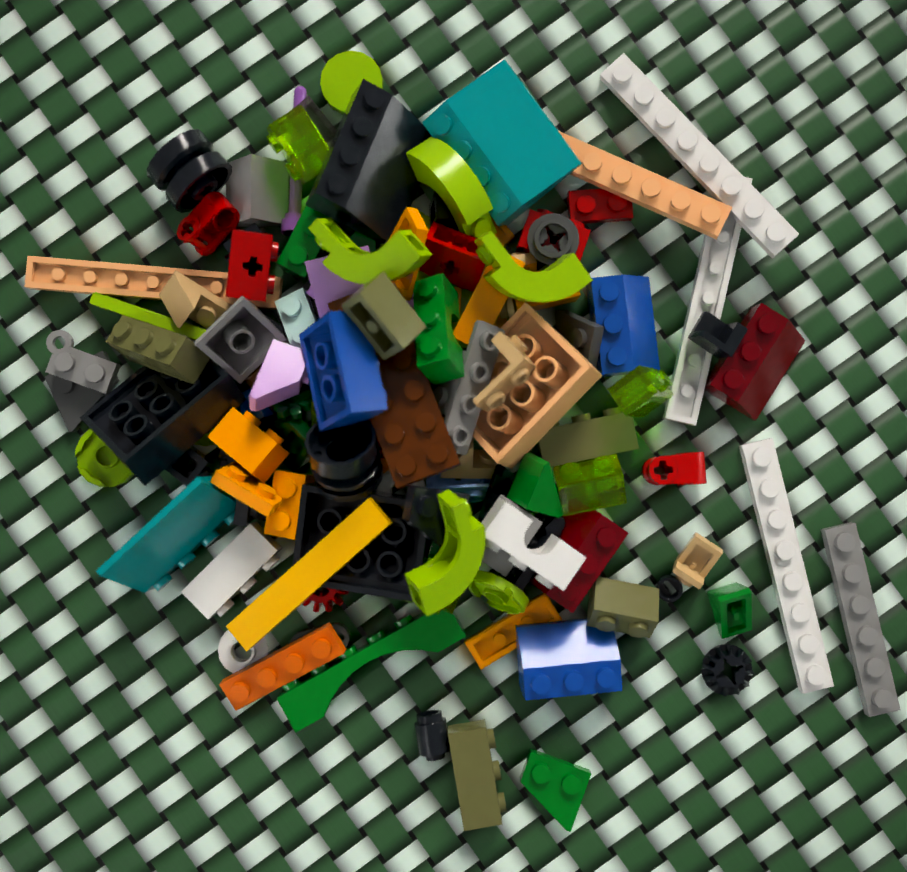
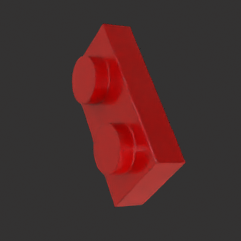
[567,189,634,224]

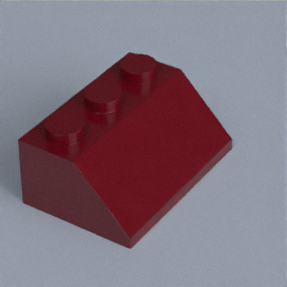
[704,303,805,421]
[529,494,629,613]

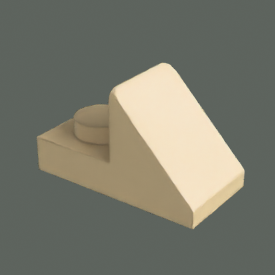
[159,270,232,329]
[441,436,505,479]

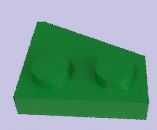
[520,748,591,832]

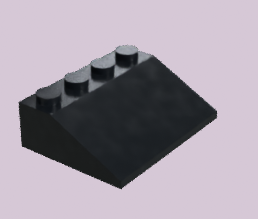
[305,79,432,245]
[80,359,247,486]
[292,482,432,602]

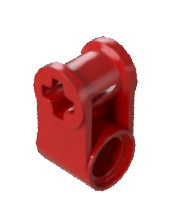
[177,192,240,256]
[642,452,707,485]

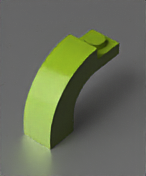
[406,137,497,238]
[309,218,433,284]
[474,231,593,303]
[405,489,486,616]

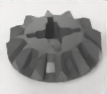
[527,213,579,265]

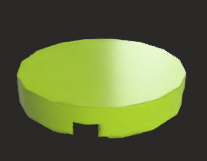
[320,51,383,115]
[75,429,134,487]
[468,570,529,615]

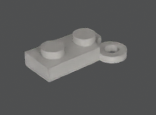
[45,330,121,394]

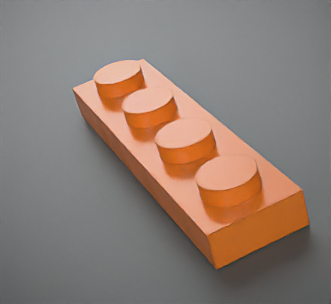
[219,622,346,711]

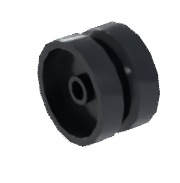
[146,129,232,213]

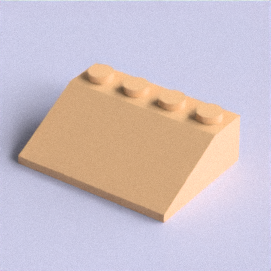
[473,302,603,469]

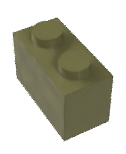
[340,271,426,360]
[587,577,659,638]

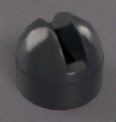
[656,575,683,602]

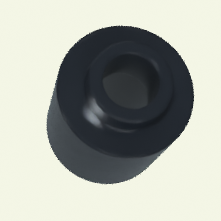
[414,710,450,761]

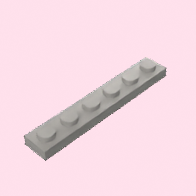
[820,522,900,717]

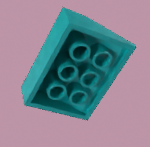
[422,60,582,226]
[96,476,237,593]

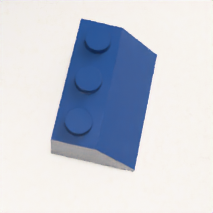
[586,275,660,377]
[299,311,388,431]
[515,619,622,701]

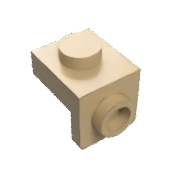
[673,532,723,589]

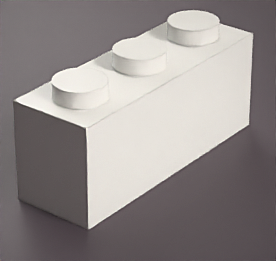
[181,521,282,619]

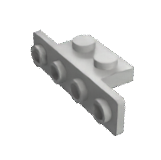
[433,320,505,456]

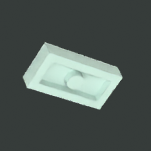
[274,287,318,349]

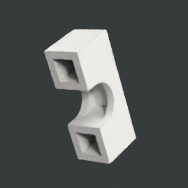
[482,497,587,591]

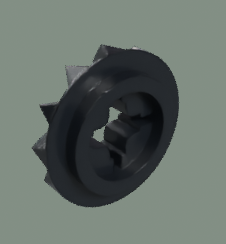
[701,644,754,696]

